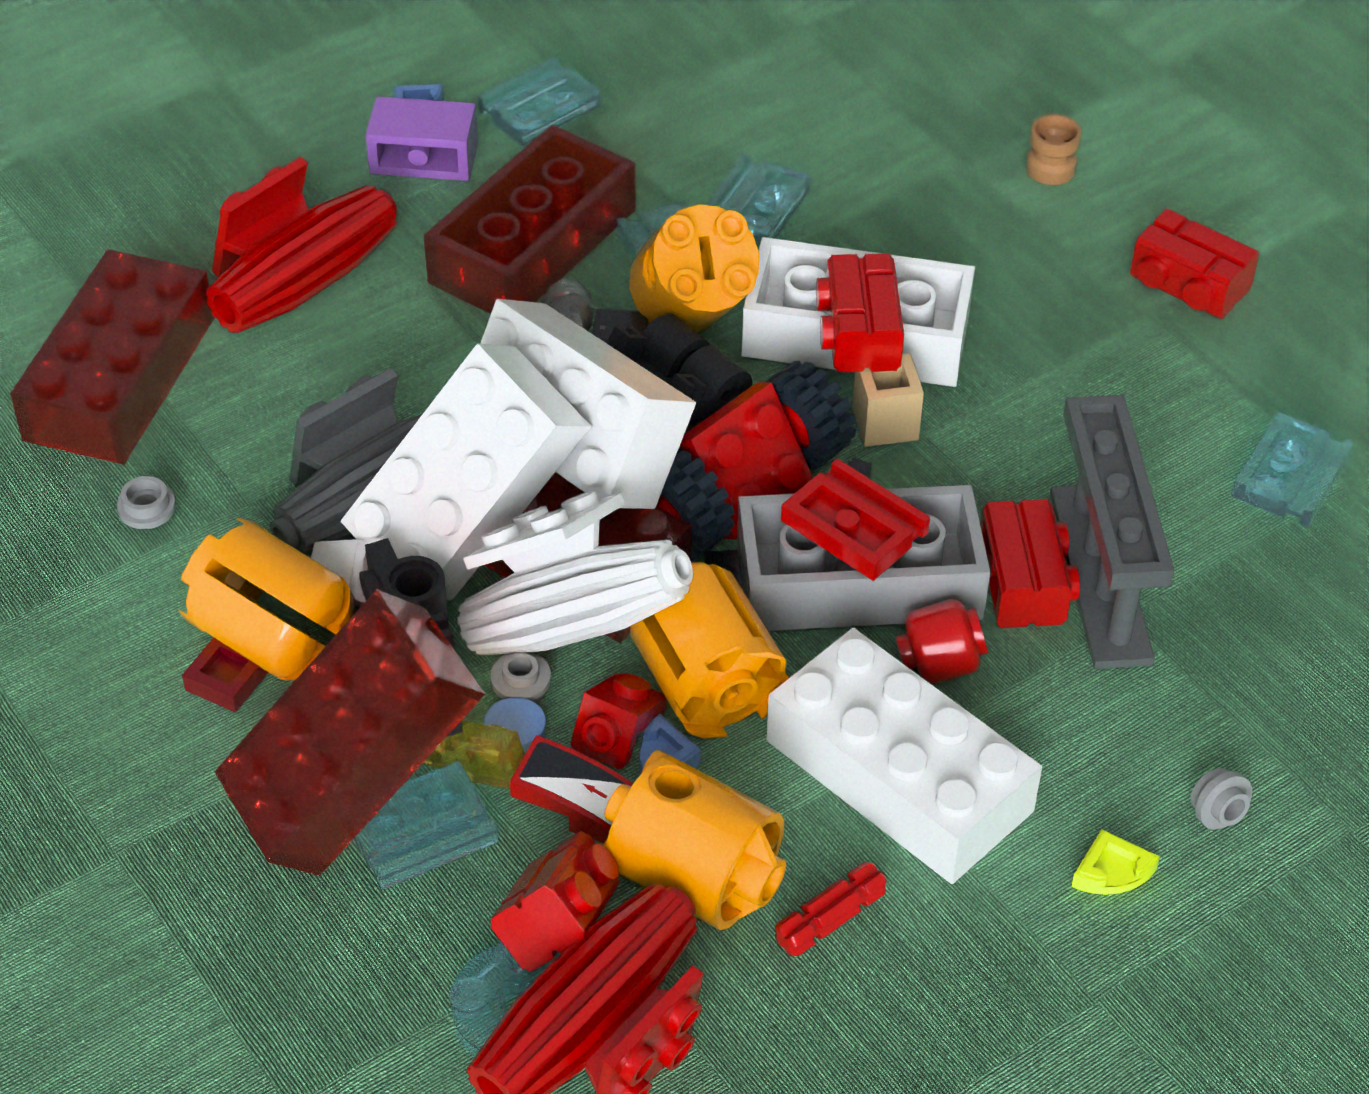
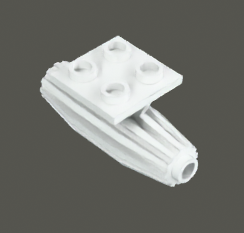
[457,491,693,656]

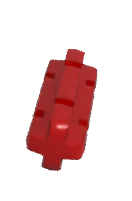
[775,862,887,956]

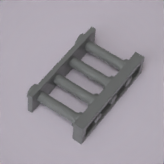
[1050,394,1174,669]

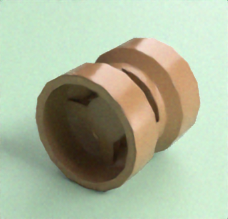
[1026,114,1082,185]

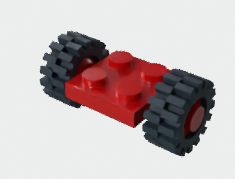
[632,361,856,562]

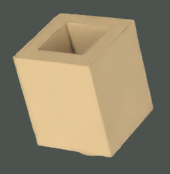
[852,354,924,447]

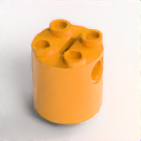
[629,204,759,333]
[603,750,786,931]

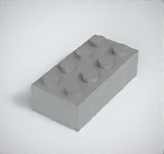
[737,485,990,631]

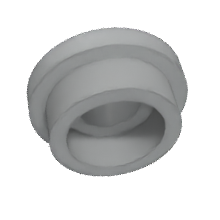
[117,476,176,529]
[490,652,551,704]
[1191,768,1252,830]

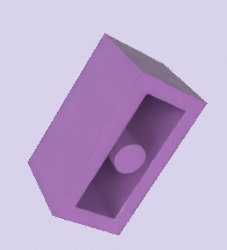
[366,96,478,181]

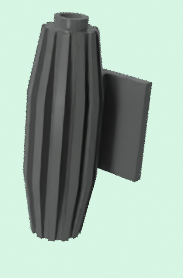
[270,367,423,556]

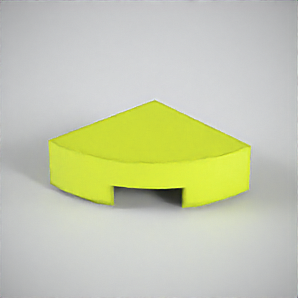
[1072,829,1160,895]

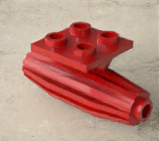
[206,156,397,333]
[466,884,704,1094]

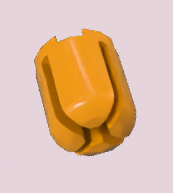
[179,518,355,680]
[630,562,789,739]

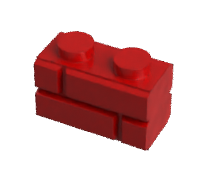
[1130,208,1259,320]
[816,254,904,372]
[980,499,1080,628]
[490,831,620,973]

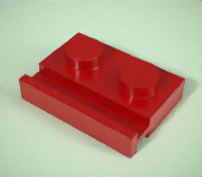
[781,458,930,581]

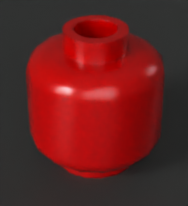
[896,599,989,685]

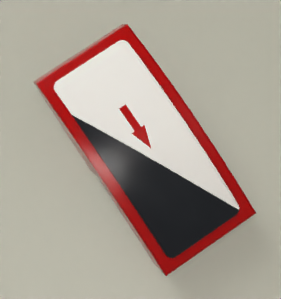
[510,735,633,843]

